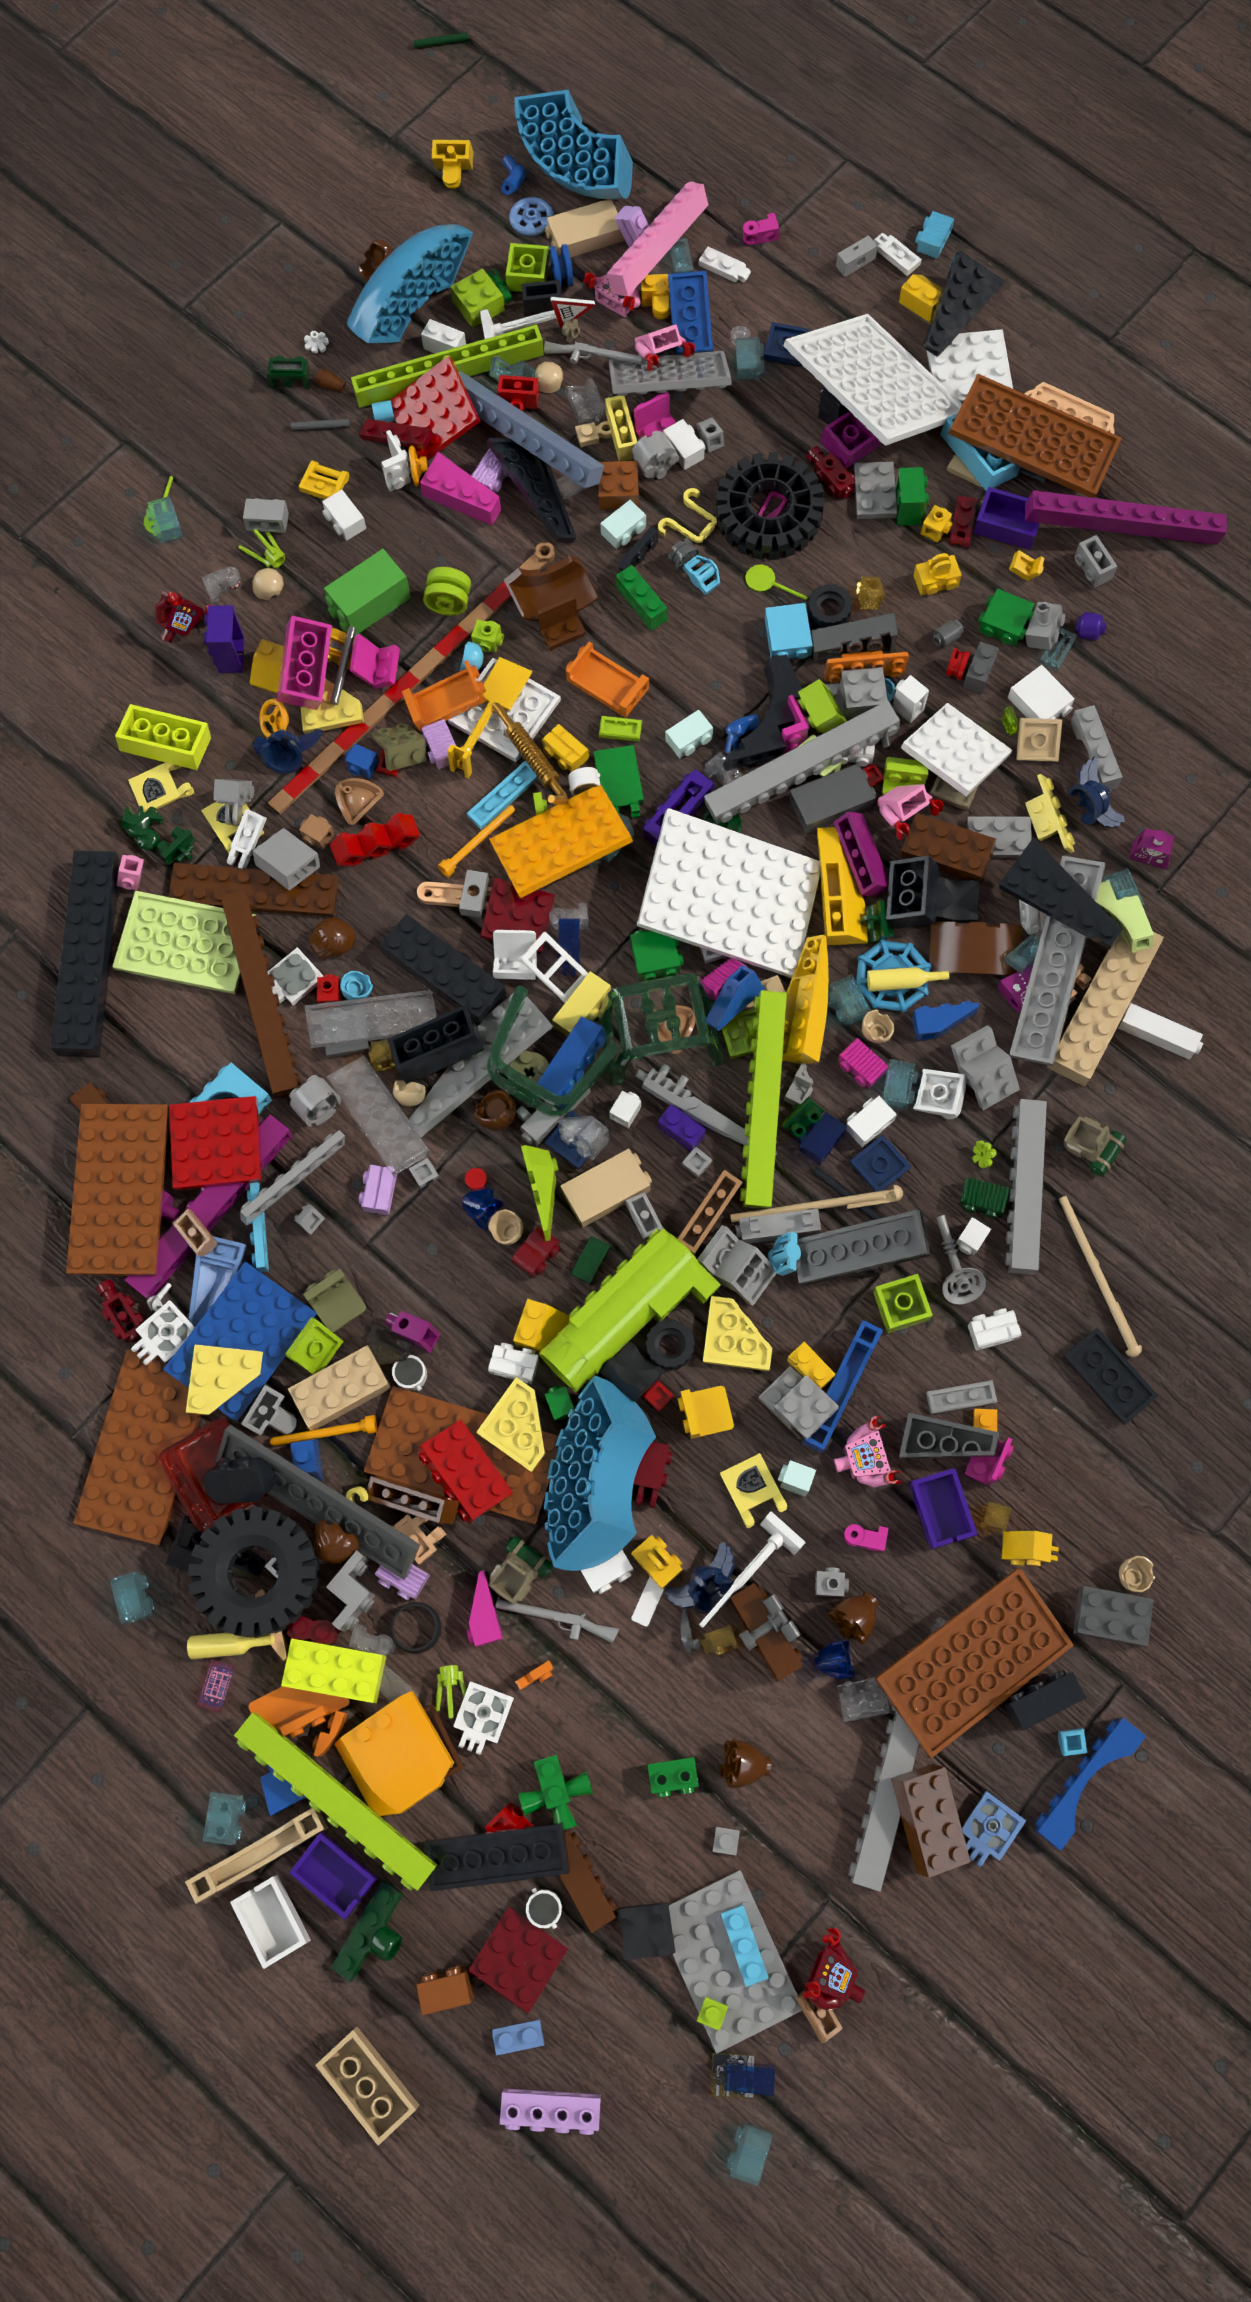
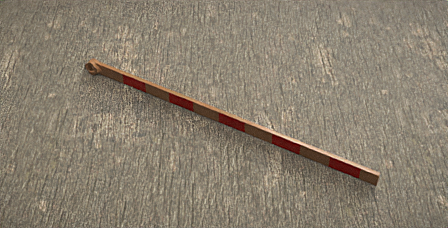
[268,543,555,815]

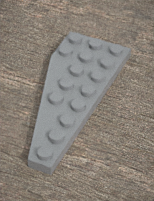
[408,988,553,1137]

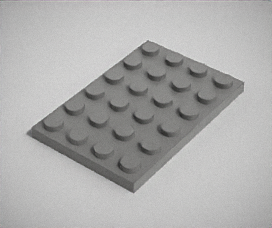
[609,351,731,396]
[669,1870,802,2054]

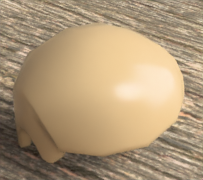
[534,362,563,393]
[252,568,284,600]
[862,1010,894,1044]
[393,1080,425,1107]
[488,1209,524,1245]
[1119,1556,1155,1593]

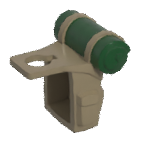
[1064,1116,1127,1177]
[488,1536,553,1604]

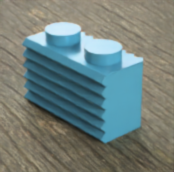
[916,211,954,259]

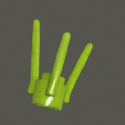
[238,529,285,568]
[435,1665,467,1719]

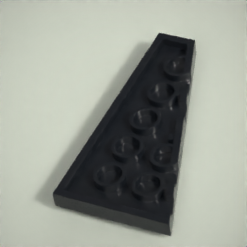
[922,250,1005,357]
[486,438,576,543]
[999,837,1123,950]

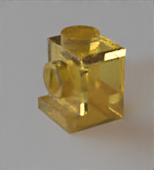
[856,576,885,609]
[369,1039,395,1072]
[701,1625,738,1656]

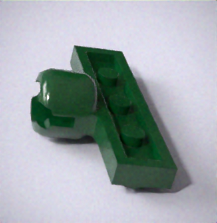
[331,1880,404,1982]

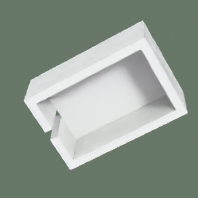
[230,1875,311,1969]

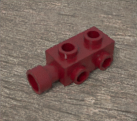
[806,446,856,500]
[96,1279,145,1343]

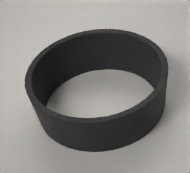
[391,1602,441,1654]

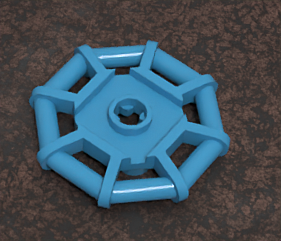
[854,939,932,1013]

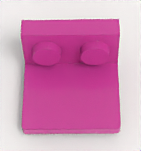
[634,392,676,440]
[350,634,400,689]
[964,1437,1014,1486]

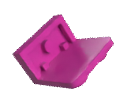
[782,695,810,755]

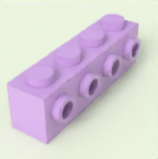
[500,2088,601,2135]

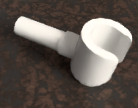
[147,1283,172,1312]

